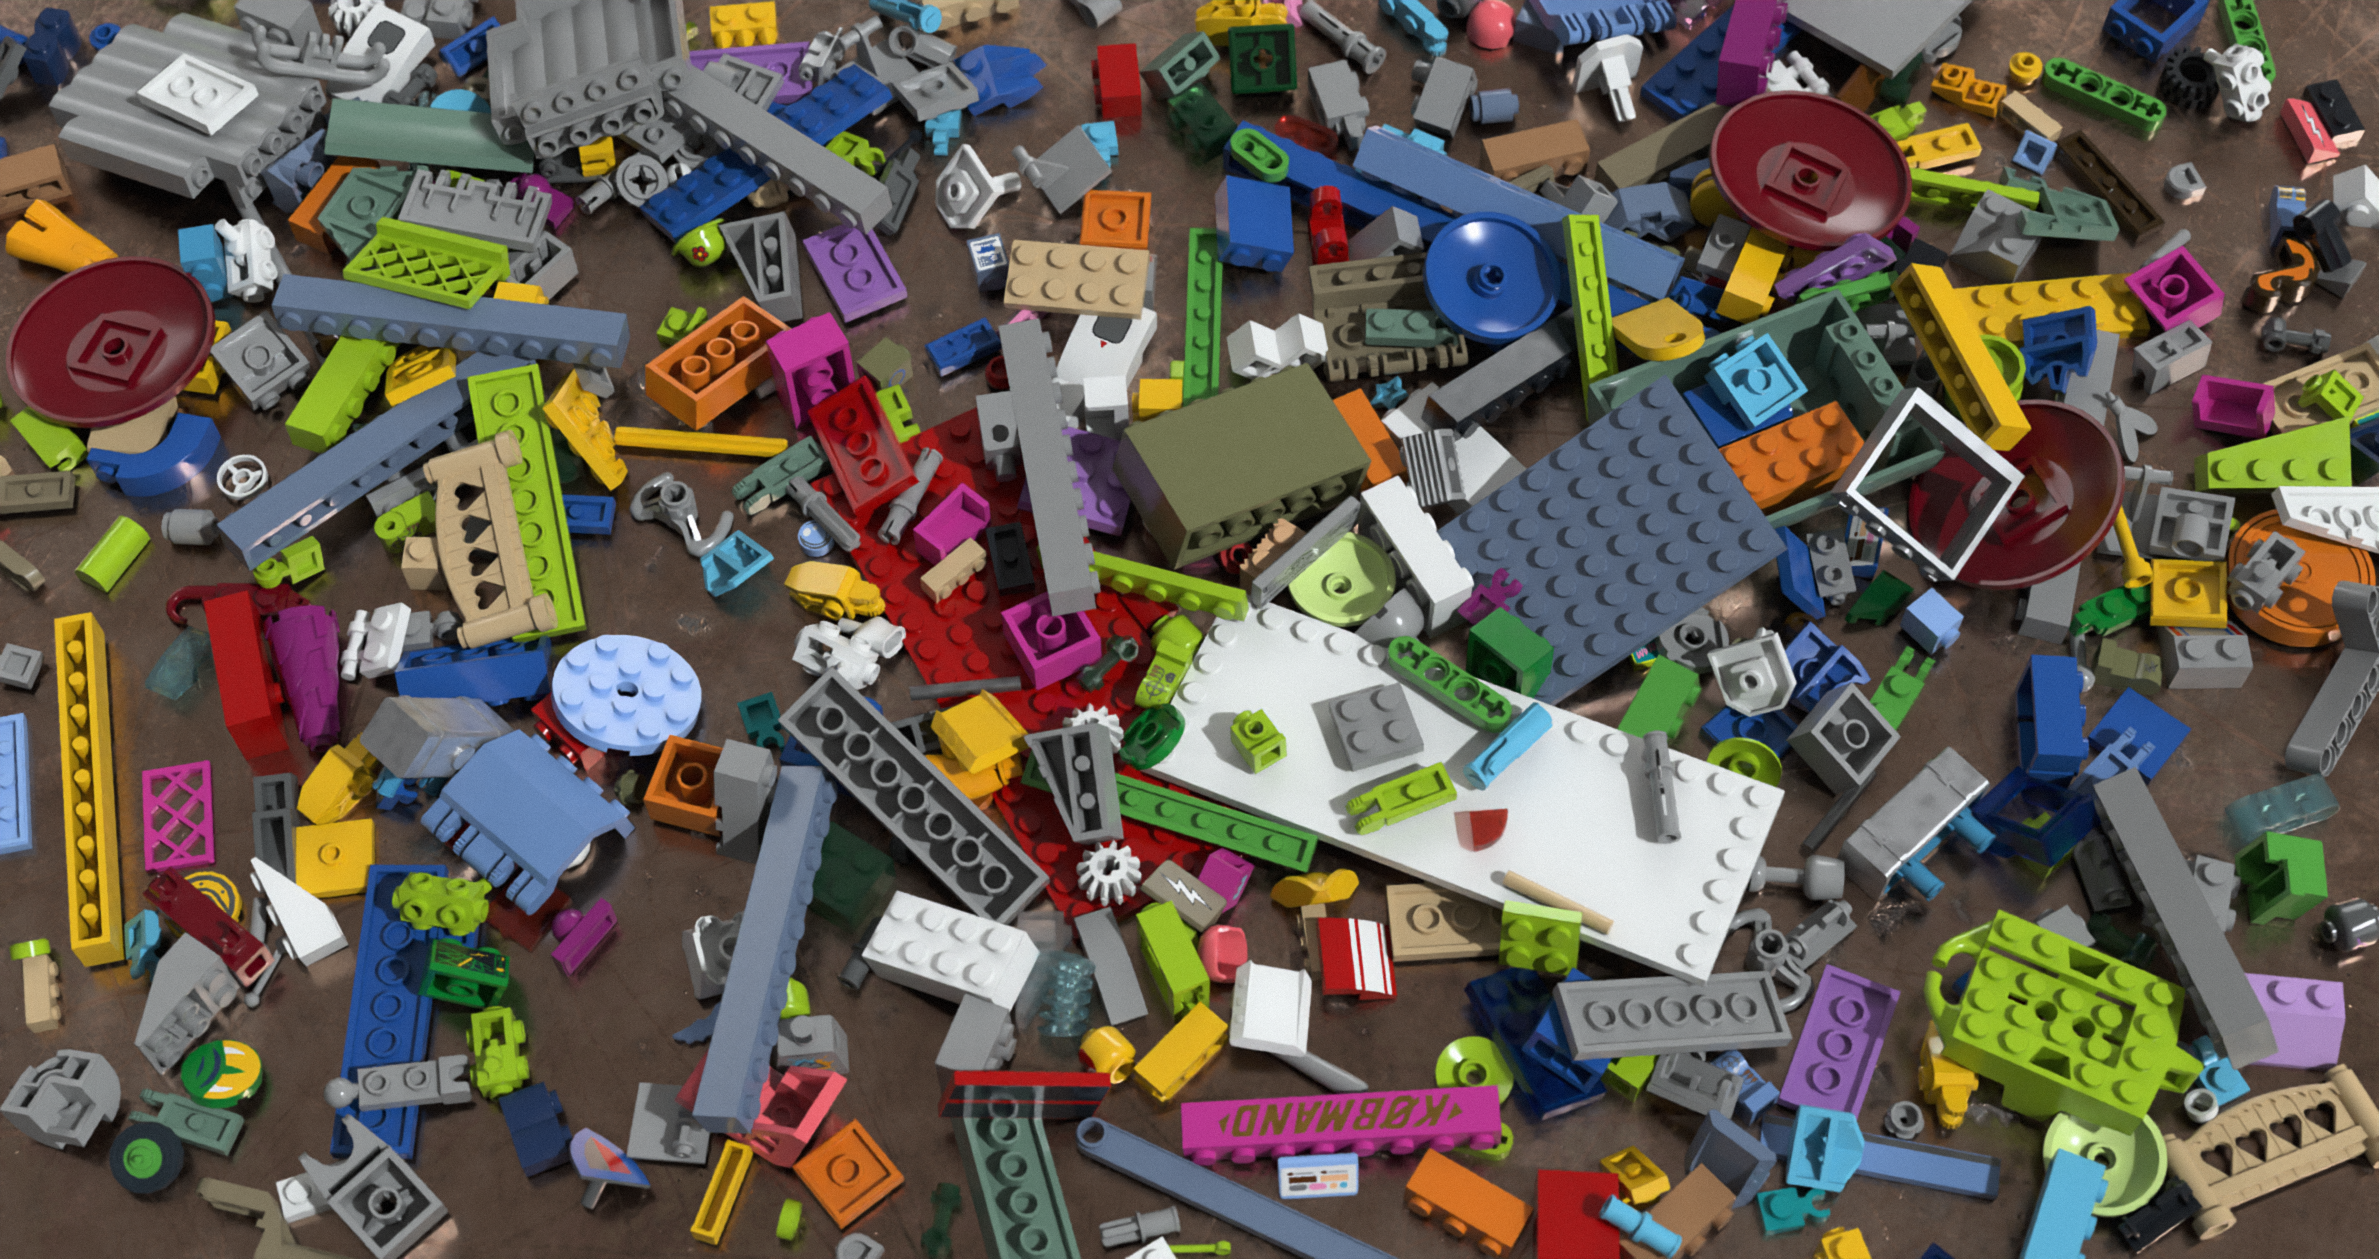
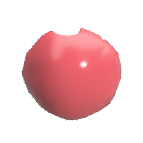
[1466,0,1517,49]
[1196,925,1248,983]

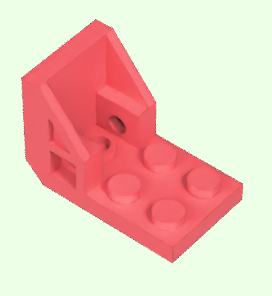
[674,1048,847,1168]

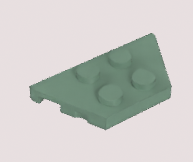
[318,165,429,271]

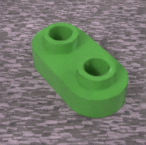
[1231,128,1289,183]

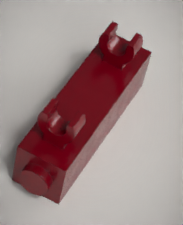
[142,866,275,988]

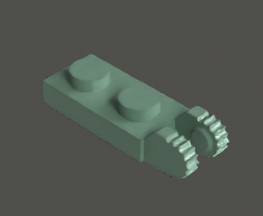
[1365,308,1460,347]
[731,436,832,515]
[128,1088,245,1156]

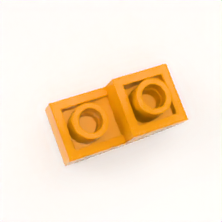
[1931,62,2007,118]

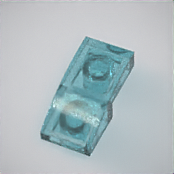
[145,626,213,700]

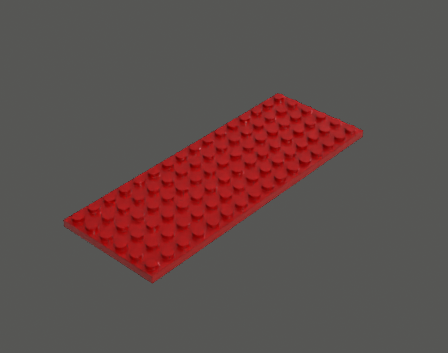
[811,407,1262,945]

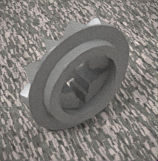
[673,131,725,171]
[614,155,668,207]

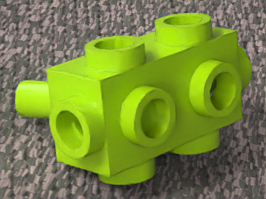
[392,872,492,936]
[466,1006,529,1102]

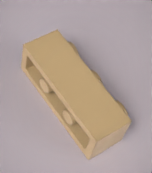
[1997,90,2062,143]
[920,537,987,603]
[1297,903,1327,981]
[22,954,61,1033]

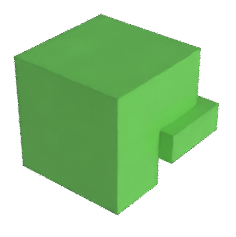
[2235,831,2328,925]

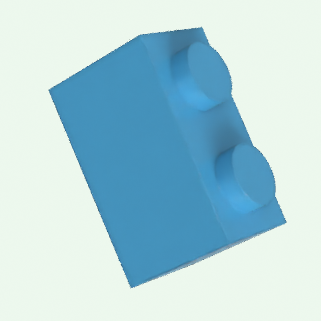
[178,224,234,301]

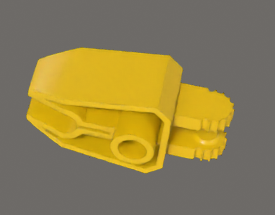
[1195,0,1288,46]
[784,561,886,620]
[297,732,380,825]
[1918,1020,1978,1130]

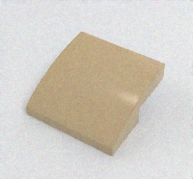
[87,396,178,454]

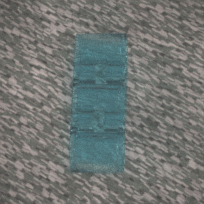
[2224,774,2341,845]

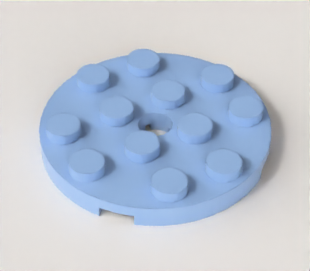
[551,635,701,756]

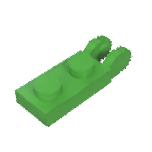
[1870,646,1935,731]

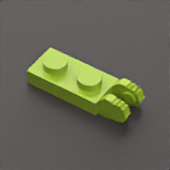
[1345,761,1457,835]

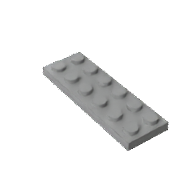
[1552,971,1792,1060]

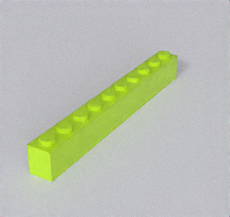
[285,169,484,454]

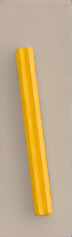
[614,426,788,457]

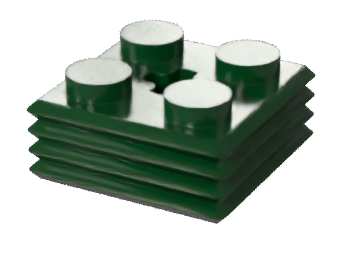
[1228,23,1297,94]

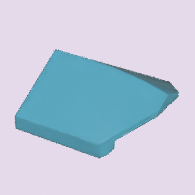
[700,530,774,597]
[1786,1104,1865,1192]

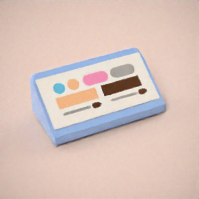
[1277,1153,1358,1199]

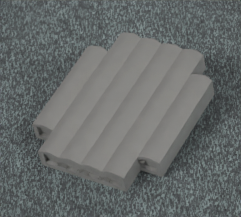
[486,0,693,158]
[49,13,327,209]

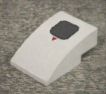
[325,3,435,103]
[1052,307,1157,388]

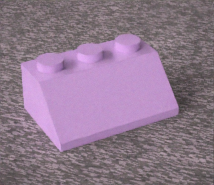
[2216,973,2345,1072]

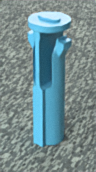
[869,0,942,33]
[1463,702,1553,791]

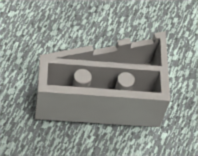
[719,212,803,322]
[1023,722,1124,845]
[714,739,778,864]

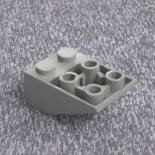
[491,230,579,300]
[134,932,240,1075]

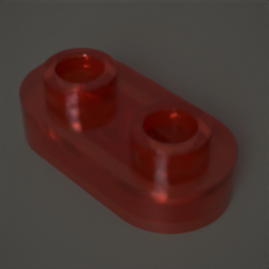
[1274,115,1338,159]

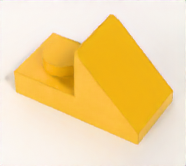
[1599,1145,1671,1211]

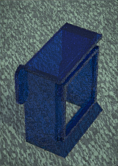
[1971,765,2101,868]

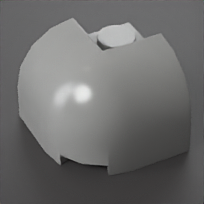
[0,1049,121,1150]

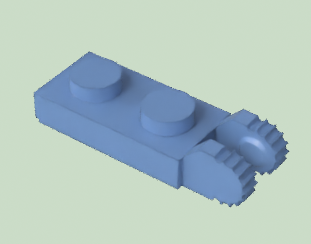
[2059,727,2156,824]

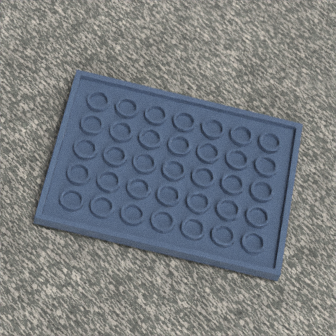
[1436,374,1787,706]

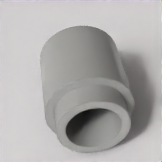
[162,509,219,545]

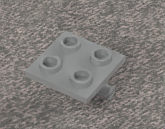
[834,15,919,116]
[1012,125,1113,214]
[1855,304,1917,365]
[2097,464,2173,560]

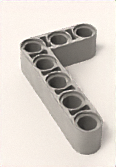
[2285,580,2379,777]

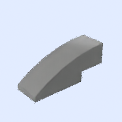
[1074,907,1148,1026]

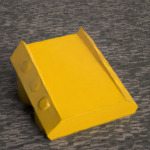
[931,689,1030,774]

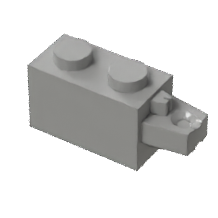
[1307,59,1369,150]

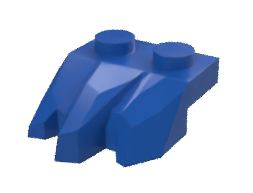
[954,45,1047,116]
[2020,306,2098,394]
[1784,621,1871,713]

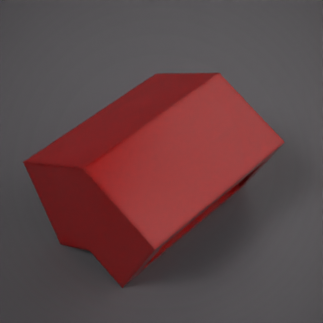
[1120,592,1179,634]

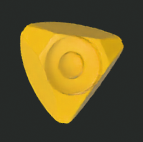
[1270,868,1359,908]

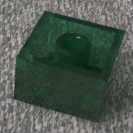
[807,821,897,935]

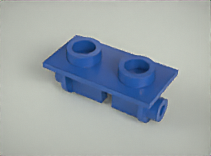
[1666,276,1732,324]

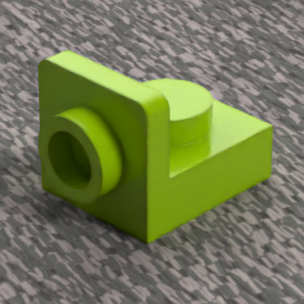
[656,307,709,346]
[2297,369,2364,422]

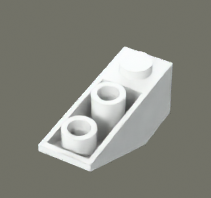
[250,857,349,966]

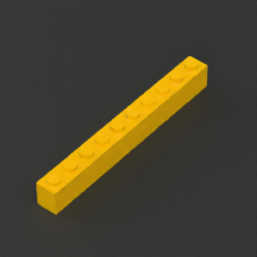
[54,612,124,967]

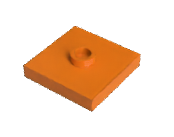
[1080,190,1152,250]
[792,1118,904,1229]

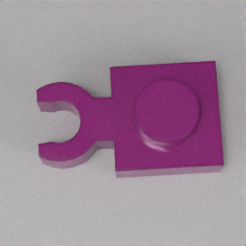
[1457,568,1523,626]

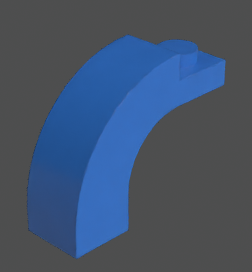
[87,412,221,497]

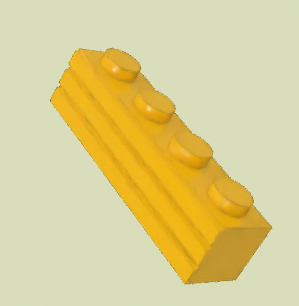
[690,1139,753,1245]

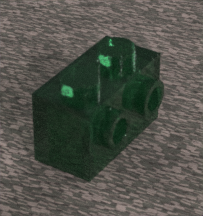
[1165,82,1238,164]

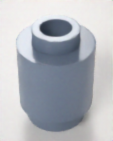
[1469,88,1519,125]

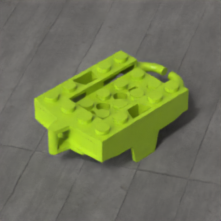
[1923,909,2203,1136]

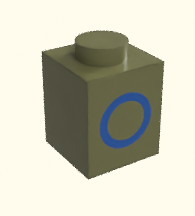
[856,337,913,392]

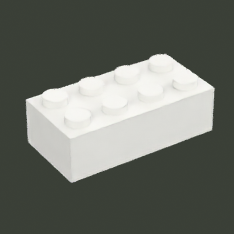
[1358,476,1474,639]
[862,890,1040,1013]

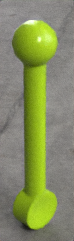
[1148,1241,1231,1255]

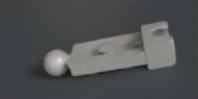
[323,1055,472,1112]

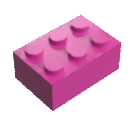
[766,312,855,430]

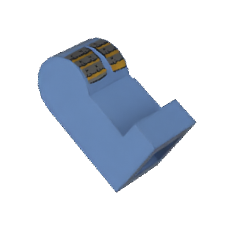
[2269,185,2307,247]

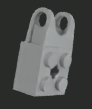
[298,1114,449,1259]

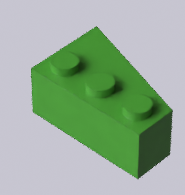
[1617,654,1702,743]

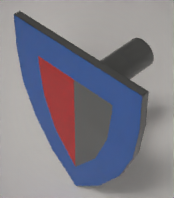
[569,1128,651,1208]

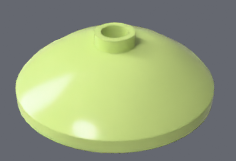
[1288,532,1396,627]
[2043,1111,2167,1217]

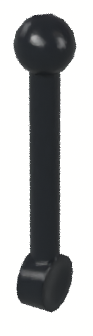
[873,130,922,178]

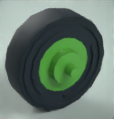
[109,1122,184,1194]

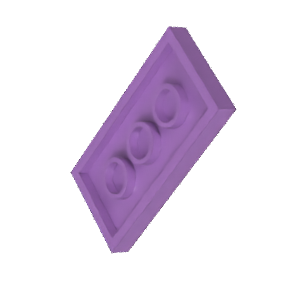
[689,41,813,104]
[1777,964,1900,1120]

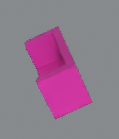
[2192,374,2275,439]
[913,483,991,566]

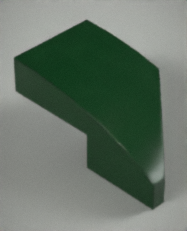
[1844,570,1914,625]

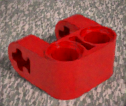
[1308,185,1349,266]

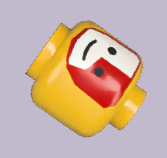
[1078,1026,1136,1084]

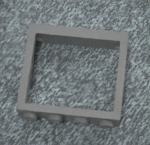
[1830,387,2025,582]

